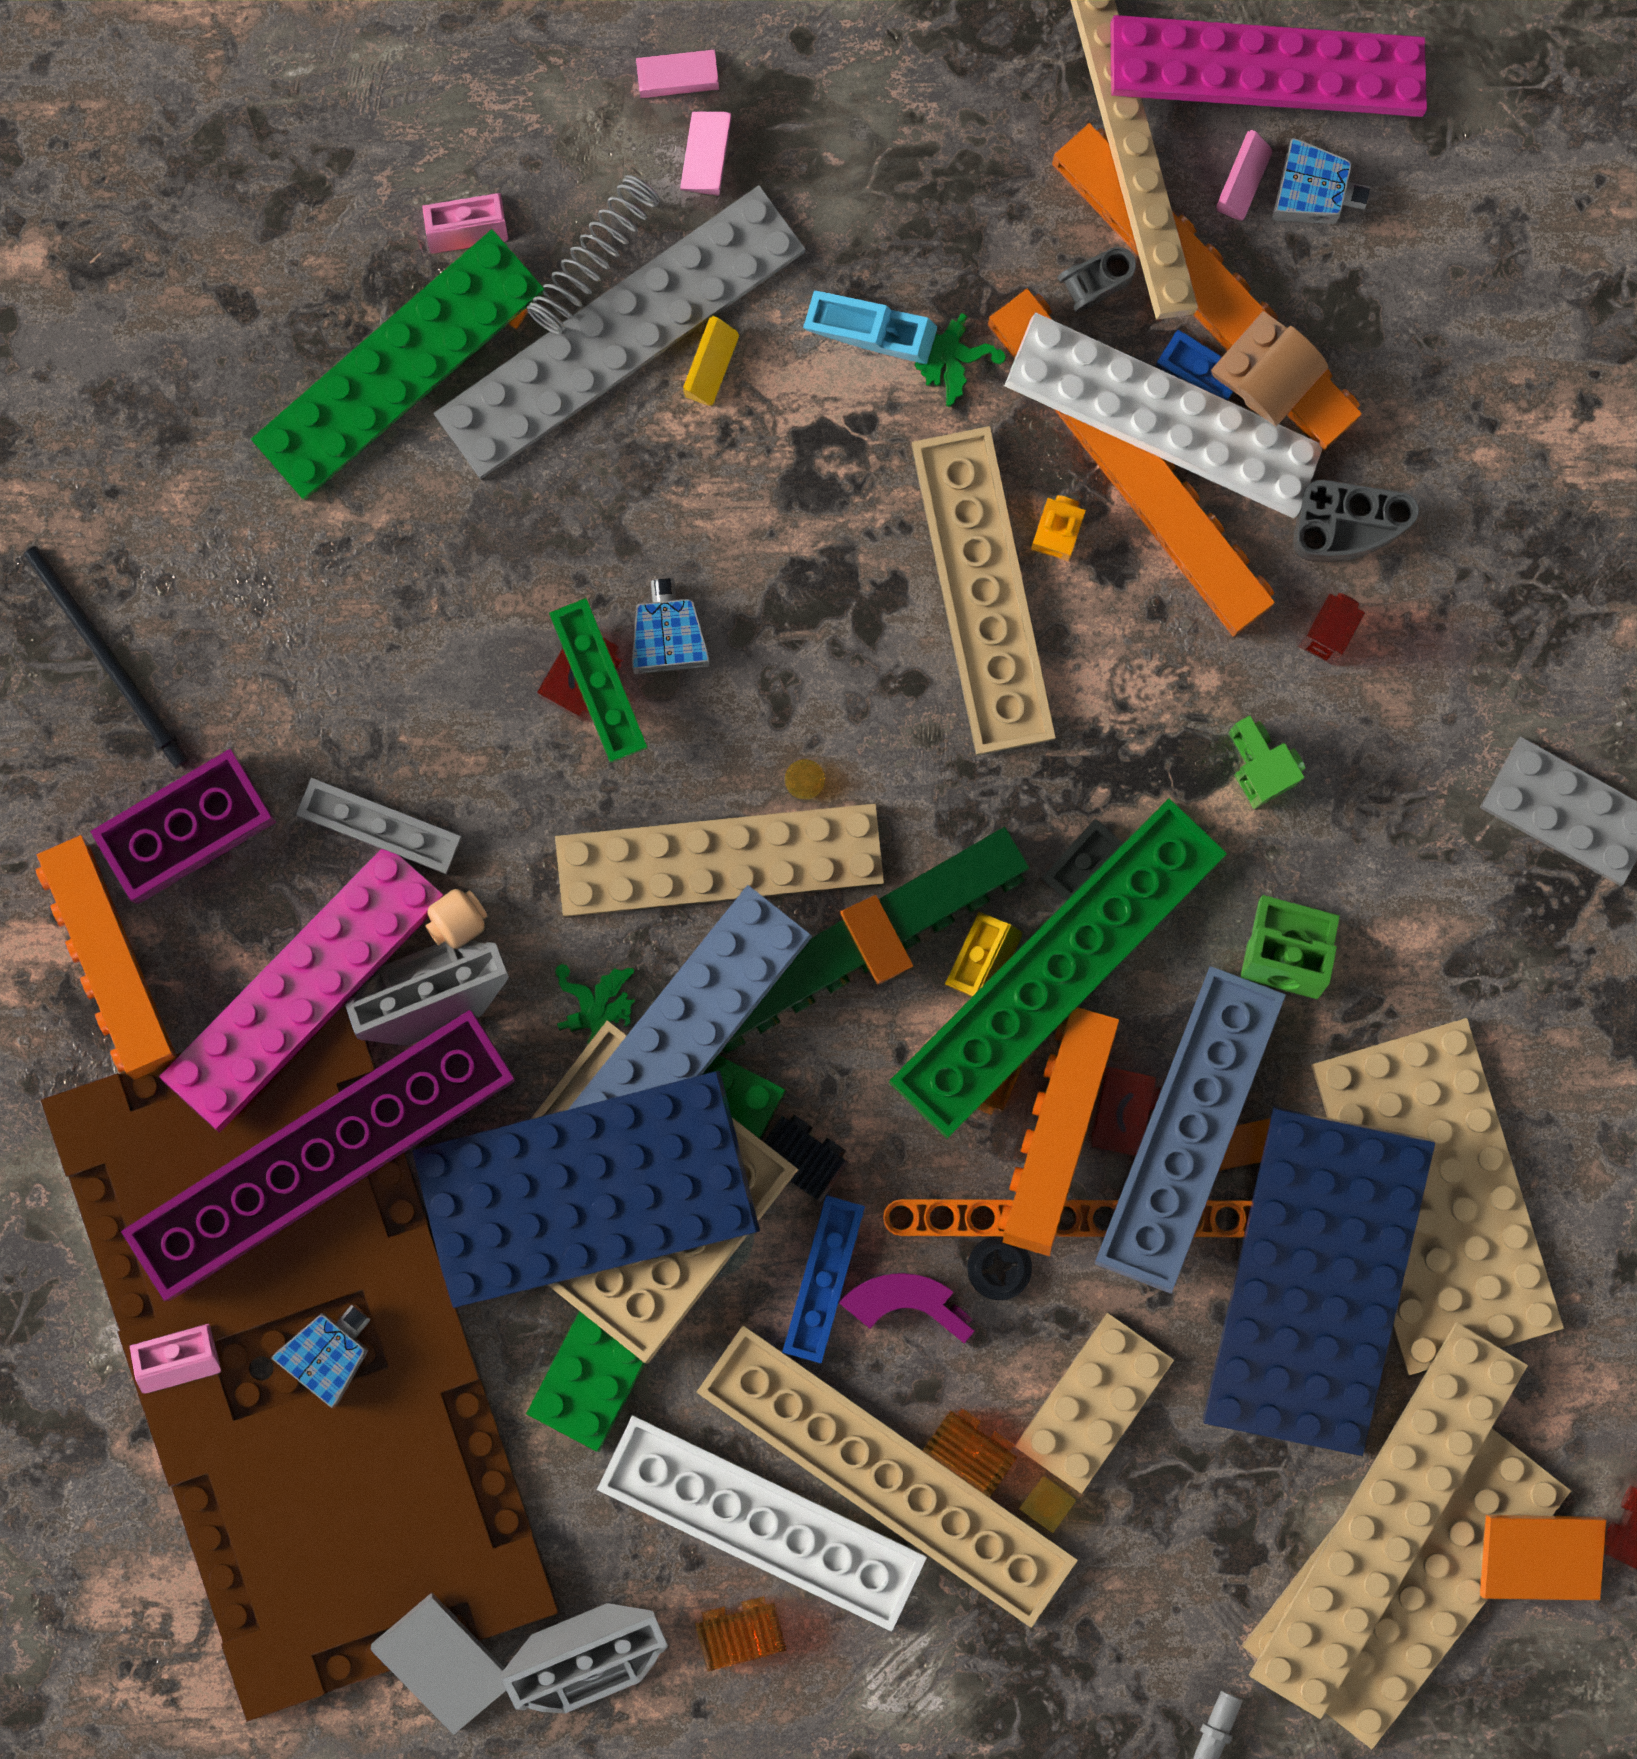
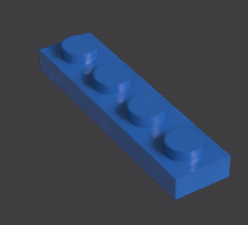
[782,1195,865,1363]

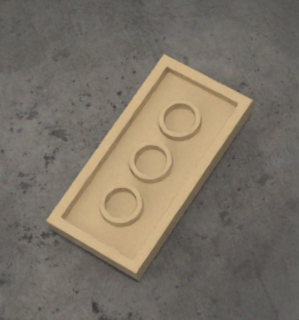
[1014,1313,1174,1494]

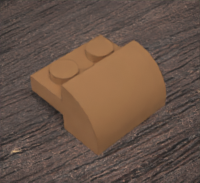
[1211,311,1329,427]

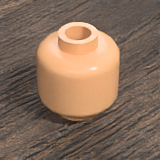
[425,889,488,949]

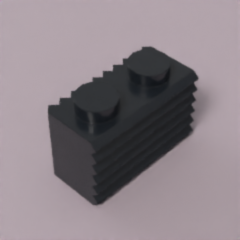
[764,1114,849,1203]

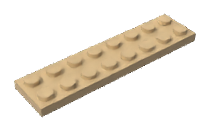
[911,426,1056,756]
[555,804,884,917]

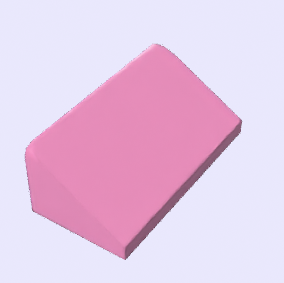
[636,49,719,98]
[680,112,732,196]
[1216,130,1272,221]
[422,193,508,254]
[130,1324,221,1394]

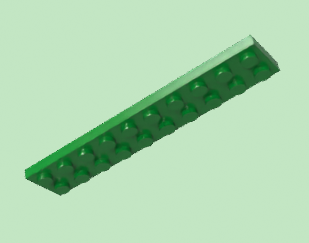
[888,798,1227,1139]
[526,1055,787,1452]

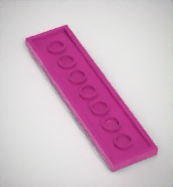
[1110,15,1427,117]
[159,849,444,1133]

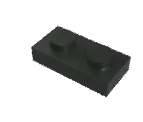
[1041,818,1124,901]

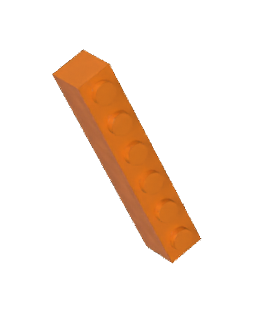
[35,835,178,1080]
[998,1007,1119,1256]

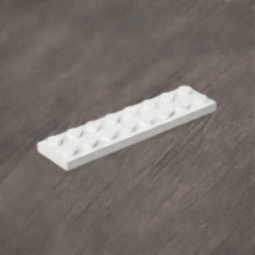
[1004,312,1323,519]
[597,1415,927,1632]

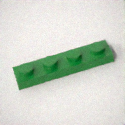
[549,598,648,764]

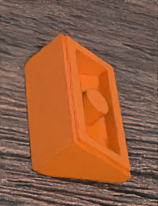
[840,895,914,985]

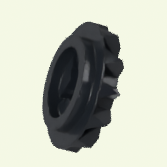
[967,1236,1032,1301]

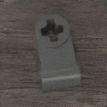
[1057,247,1136,313]

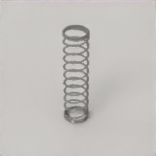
[527,175,660,334]

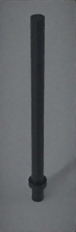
[23,546,188,769]

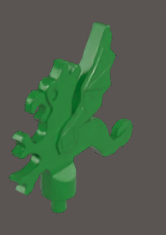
[915,313,1006,408]
[555,964,635,1045]

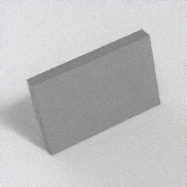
[370,1593,506,1735]

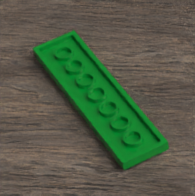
[251,229,544,501]

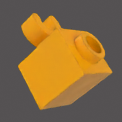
[1031,495,1086,562]

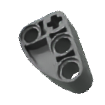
[1293,480,1419,562]

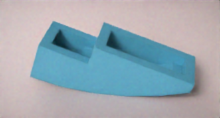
[803,290,937,364]

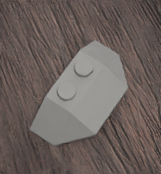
[345,940,509,1046]
[500,1603,668,1714]

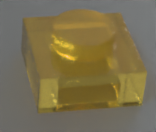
[1019,1475,1077,1533]

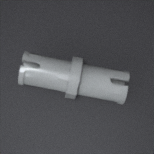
[1193,1691,1243,1759]

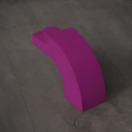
[838,1273,974,1343]

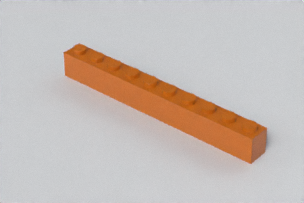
[1052,123,1362,453]
[988,288,1275,637]

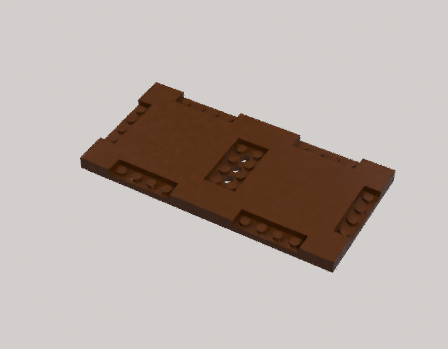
[41,1004,560,1722]

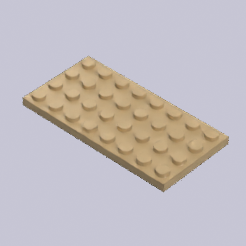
[1311,1018,1564,1375]
[1241,1428,1571,1749]

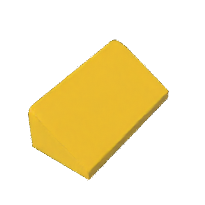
[683,315,739,406]
[945,912,1022,997]

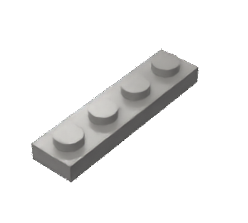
[296,778,462,875]

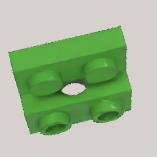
[1228,715,1306,809]
[1241,895,1340,1000]

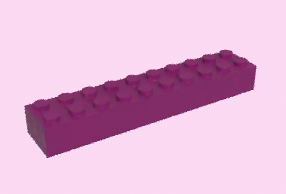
[121,1010,517,1301]

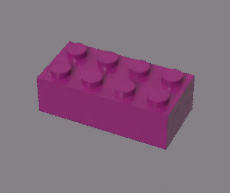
[90,748,276,905]

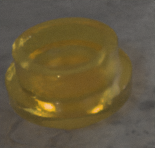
[785,759,825,800]

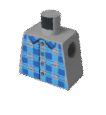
[1271,138,1370,224]
[632,578,710,674]
[271,1305,370,1408]

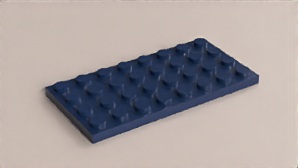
[412,1071,760,1308]
[1202,1106,1436,1456]

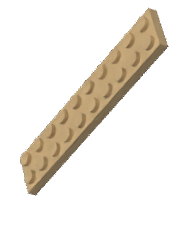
[1249,1323,1528,1720]
[696,1325,1078,1628]

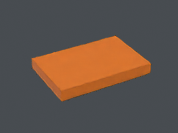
[1480,1515,1606,1600]

